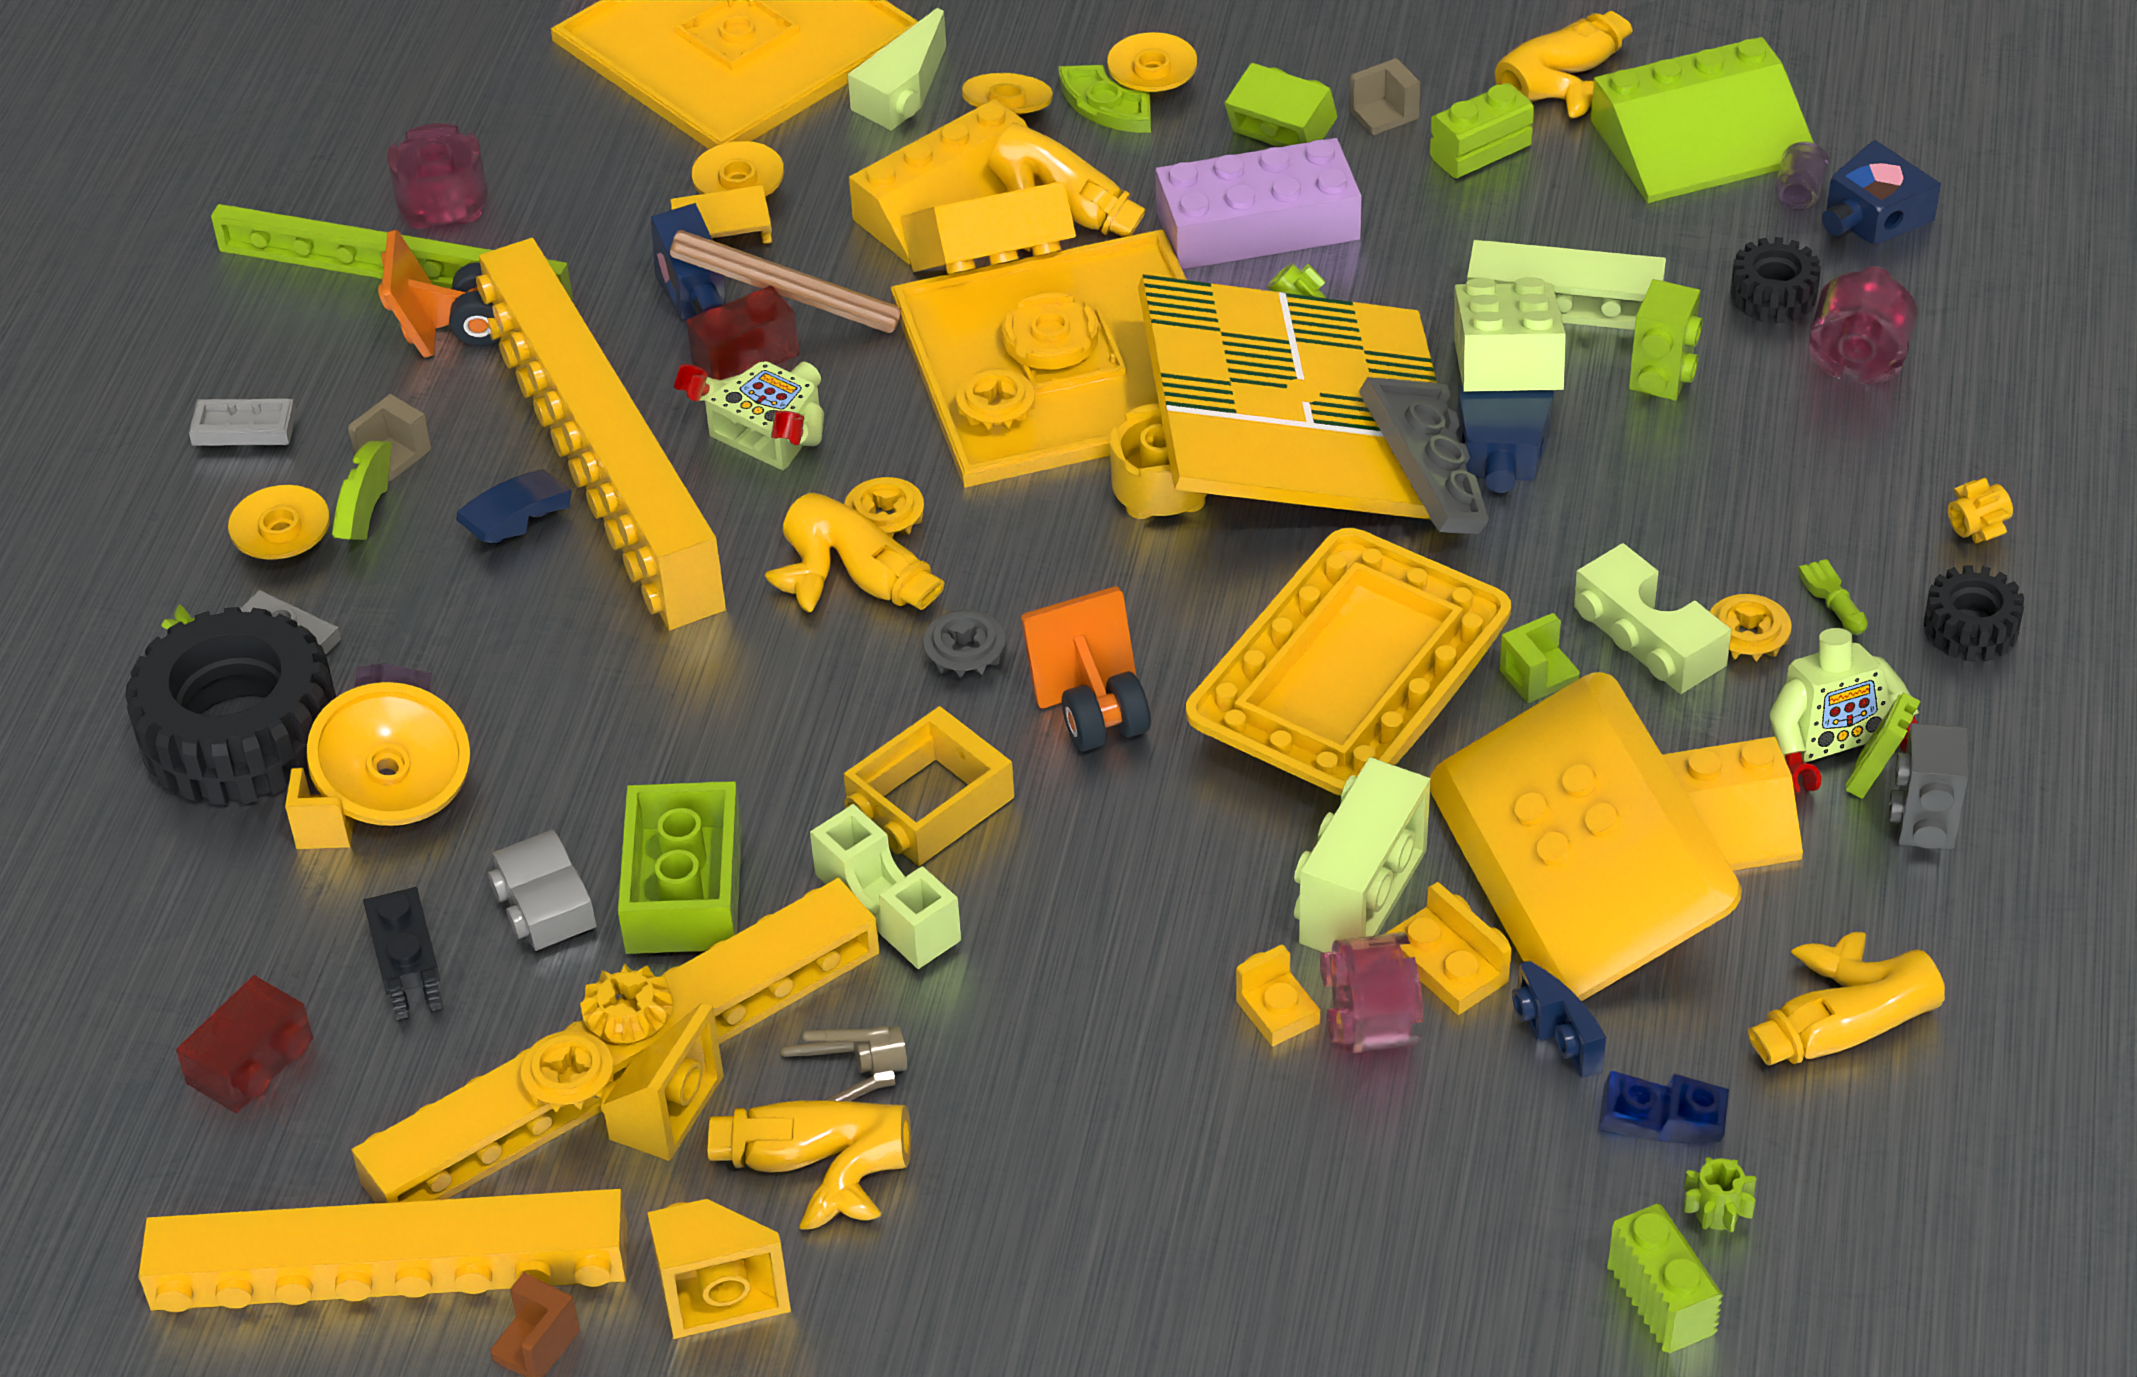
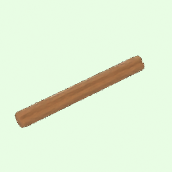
[670,230,901,333]

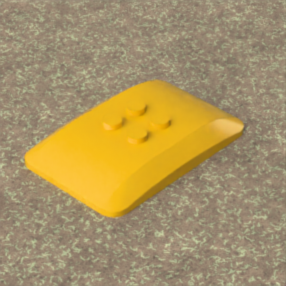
[1186,528,1511,796]
[1430,672,1742,1001]

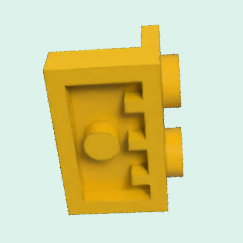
[1384,882,1511,1016]

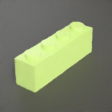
[1467,240,1666,330]

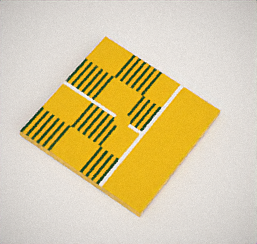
[1138,274,1437,520]

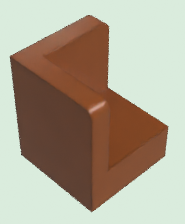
[490,1272,580,1377]

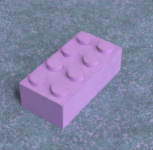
[1155,138,1362,270]

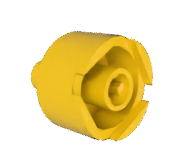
[1110,403,1207,519]

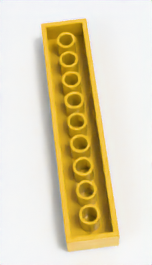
[476,237,726,631]

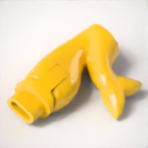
[1494,11,1632,118]
[988,123,1146,252]
[765,492,945,613]
[1748,932,1945,1066]
[708,1100,911,1230]

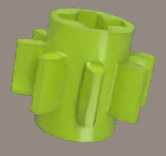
[1267,262,1326,298]
[1683,1157,1757,1232]

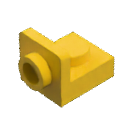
[1236,945,1320,1047]

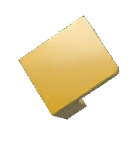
[285,768,354,849]

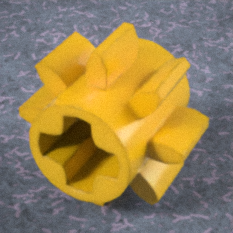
[1948,477,2013,544]

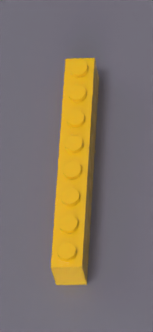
[139,1189,628,1312]

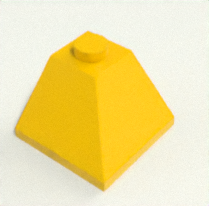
[601,1002,724,1161]

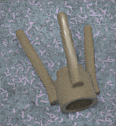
[780,1025,907,1101]

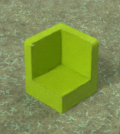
[1499,613,1580,704]

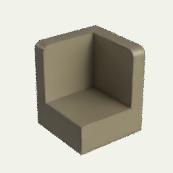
[1349,58,1421,135]
[348,394,432,481]

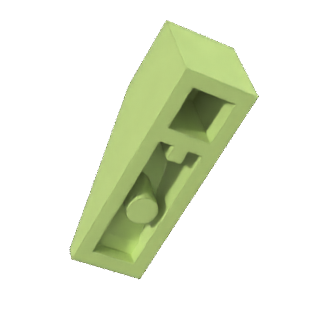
[848,8,946,131]

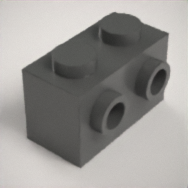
[1889,723,1969,849]

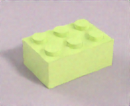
[1454,277,1565,391]
[1294,757,1431,965]

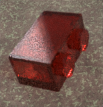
[686,286,799,380]
[176,975,314,1114]

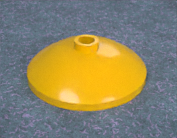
[307,682,470,826]

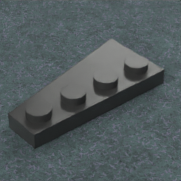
[1359,377,1489,534]

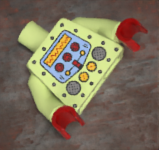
[673,361,824,471]
[1769,628,1919,793]

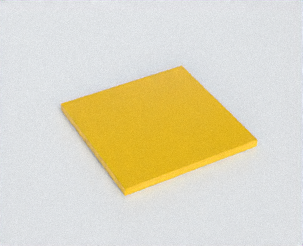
[551,0,919,149]
[890,229,1187,488]

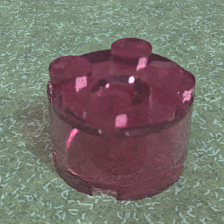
[387,123,488,229]
[1809,266,1918,385]
[1320,932,1423,1054]

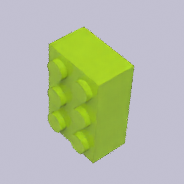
[618,781,742,954]

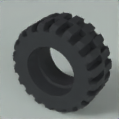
[125,607,336,805]

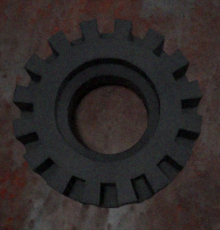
[1730,237,1821,323]
[1924,565,2025,661]

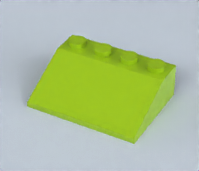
[1591,37,1818,204]

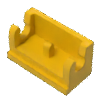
[670,185,772,245]

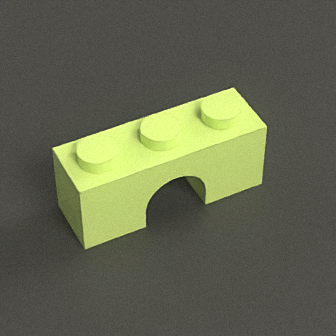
[1574,543,1732,695]
[810,804,961,969]

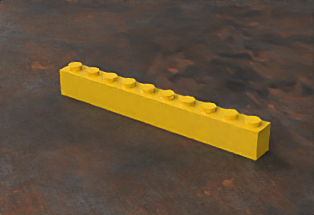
[351,877,880,1204]

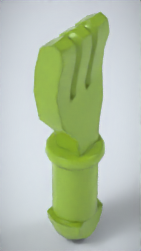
[1797,559,1868,636]

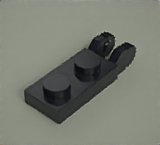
[363,886,443,1020]

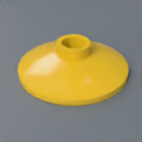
[1107,32,1197,92]
[962,73,1053,116]
[691,141,784,197]
[228,485,330,560]

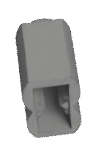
[488,829,597,951]

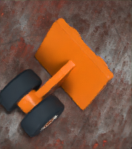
[378,229,501,358]
[1021,586,1151,751]

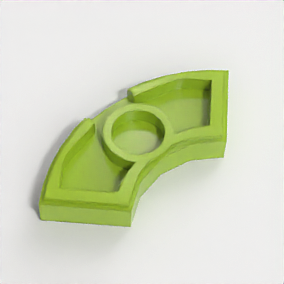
[1059,65,1151,133]
[332,440,392,540]

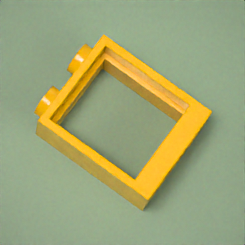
[843,706,1015,867]

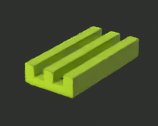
[1845,692,1920,799]

